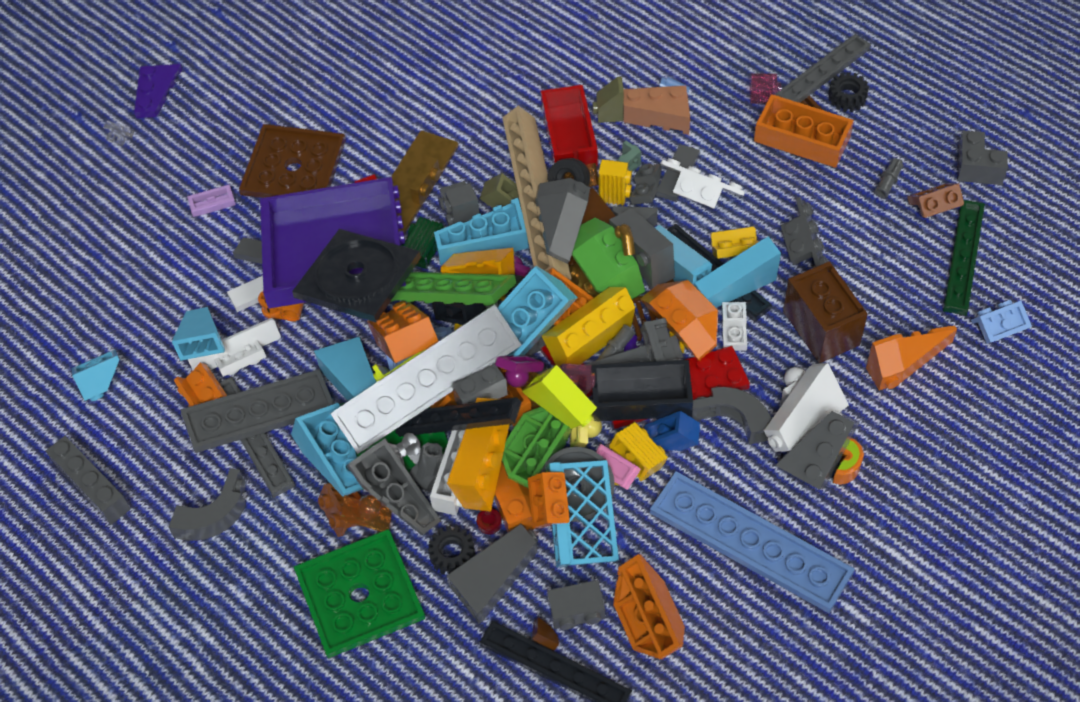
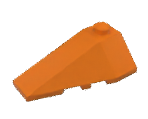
[866,325,957,391]

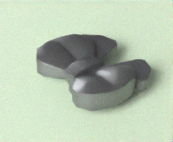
[389,433,421,467]

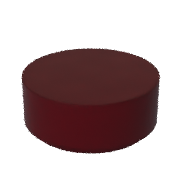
[476,509,502,535]

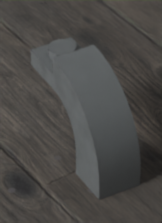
[691,387,772,445]
[168,468,246,541]

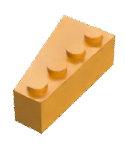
[447,398,509,511]

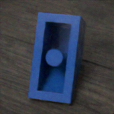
[644,411,700,451]

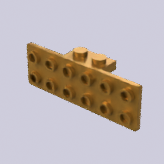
[391,131,459,234]

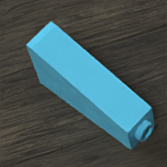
[655,225,712,285]
[694,236,781,308]
[314,337,376,401]

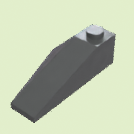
[535,178,590,264]

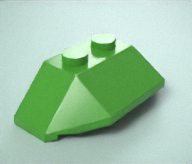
[572,218,645,299]
[502,407,572,488]

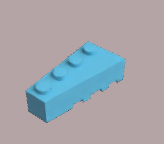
[434,198,529,266]

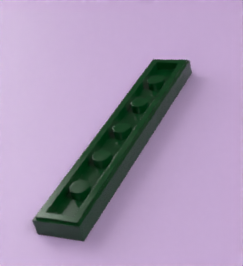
[943,200,985,316]

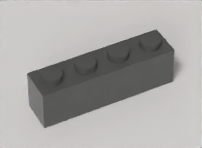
[45,436,131,525]

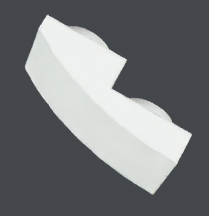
[722,302,747,351]

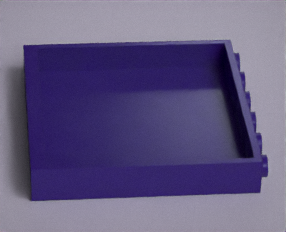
[260,177,406,309]

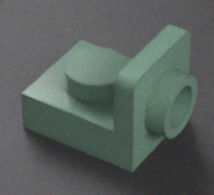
[617,140,641,172]

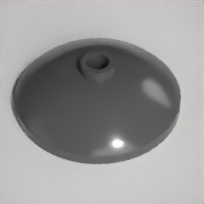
[541,447,614,522]

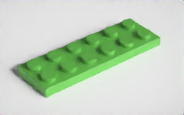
[390,272,516,306]

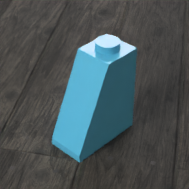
[172,307,225,361]

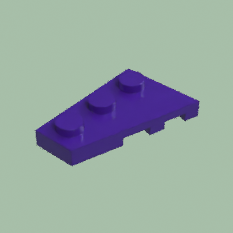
[134,64,183,118]

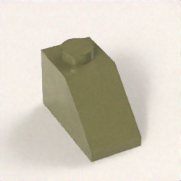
[592,76,624,123]
[480,173,522,210]

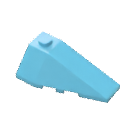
[291,403,364,497]

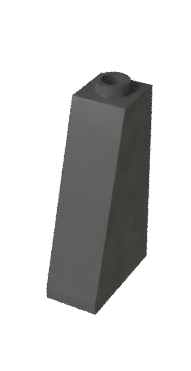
[447,524,538,624]

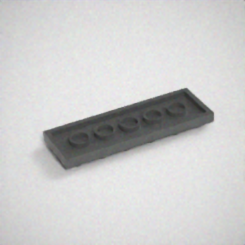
[180,369,334,453]

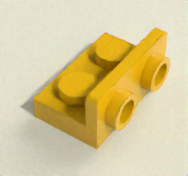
[710,226,759,259]

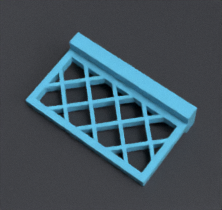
[545,460,619,568]

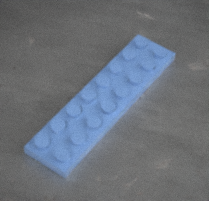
[650,471,855,614]

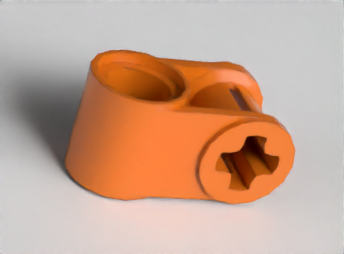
[258,291,304,321]

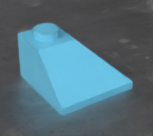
[71,349,119,401]

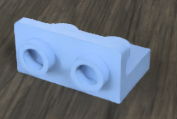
[971,300,1032,344]

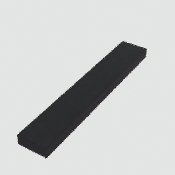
[667,223,772,322]
[395,397,522,437]
[480,620,632,702]

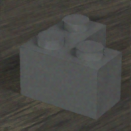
[957,130,1008,185]
[438,181,479,226]

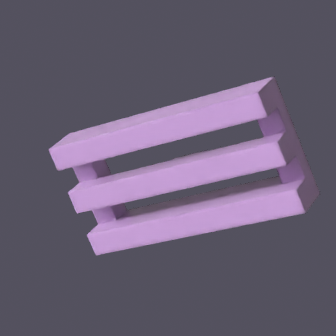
[187,184,236,217]

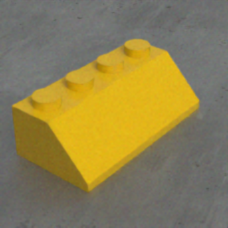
[542,287,635,371]

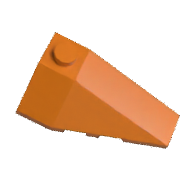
[494,462,537,533]

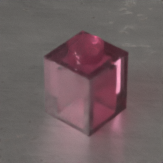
[750,73,781,104]

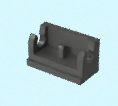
[640,318,678,362]

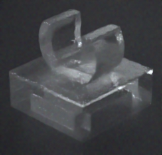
[104,120,135,146]

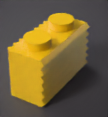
[599,159,632,206]
[609,422,669,481]

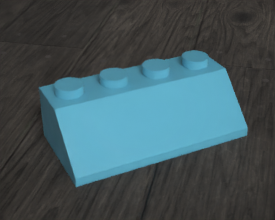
[497,266,578,356]

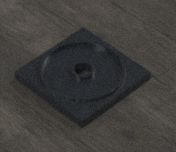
[292,229,421,322]

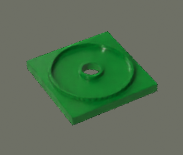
[294,529,426,659]

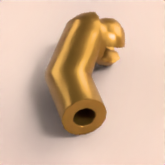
[615,224,635,256]

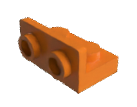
[174,362,227,407]
[528,472,570,528]

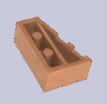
[623,85,690,135]

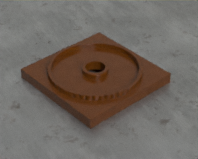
[239,124,346,198]

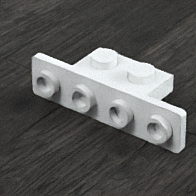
[661,158,745,209]
[188,318,281,377]

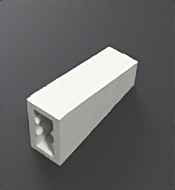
[764,363,849,452]

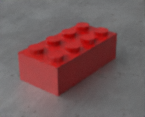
[541,85,598,168]

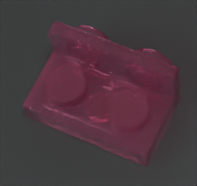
[559,364,595,395]

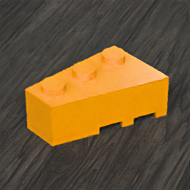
[440,248,515,301]

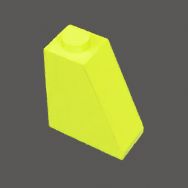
[522,365,597,429]

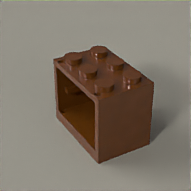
[783,261,868,364]

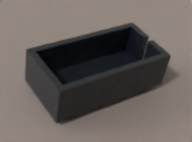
[591,360,693,421]

